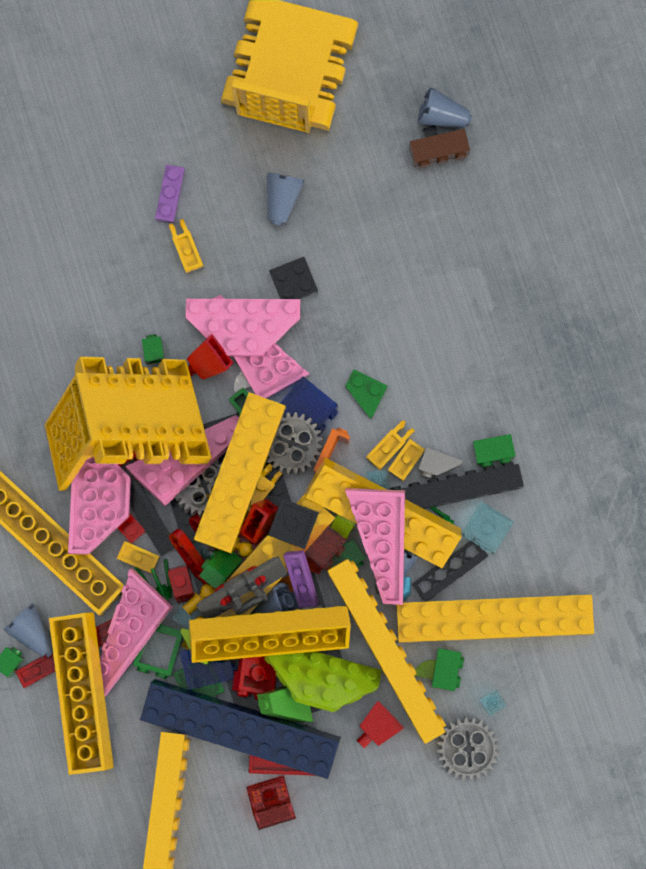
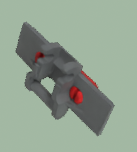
[197,556,287,619]

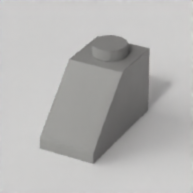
[418,448,463,479]

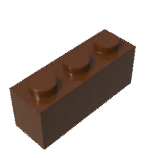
[409,129,470,168]

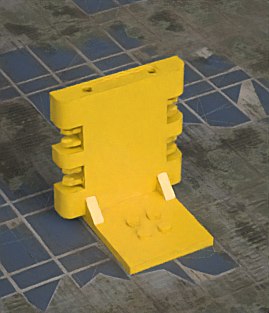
[221,0,358,133]
[44,356,212,491]

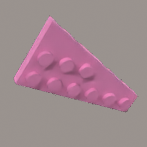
[213,295,310,399]
[125,415,239,506]
[345,488,405,605]
[100,569,173,696]

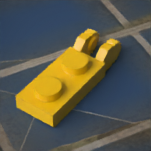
[168,219,204,273]
[366,420,415,471]
[247,463,283,513]

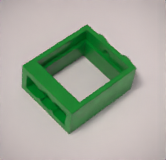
[133,624,183,679]

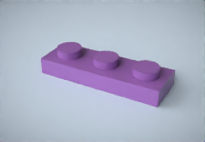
[155,164,185,223]
[283,550,319,608]

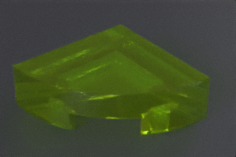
[415,660,436,679]

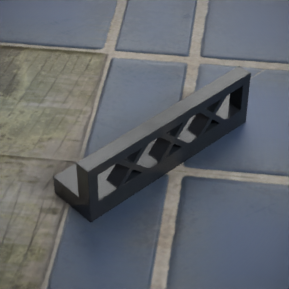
[130,479,175,557]
[412,539,488,602]

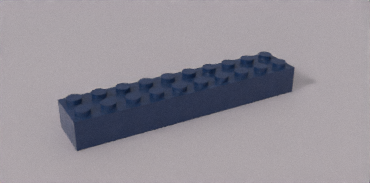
[140,679,341,779]

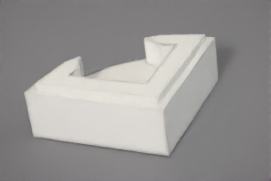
[234,371,251,393]

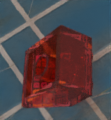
[305,525,347,574]
[246,775,296,830]

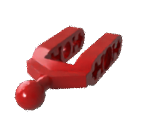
[169,513,228,585]

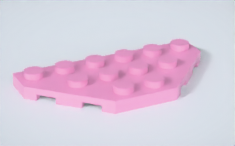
[186,299,300,357]
[68,457,131,555]

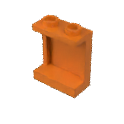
[313,427,350,475]

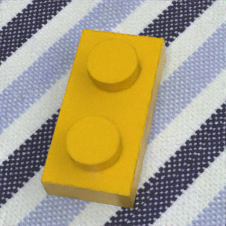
[388,439,425,481]
[116,541,160,574]

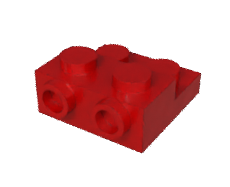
[232,656,276,700]

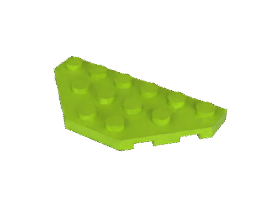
[264,651,382,712]

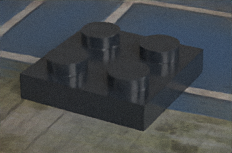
[269,257,318,300]
[268,499,319,549]

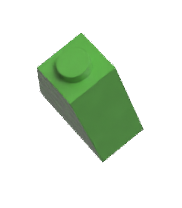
[257,686,313,723]

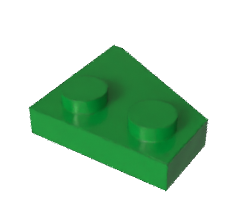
[345,369,388,419]

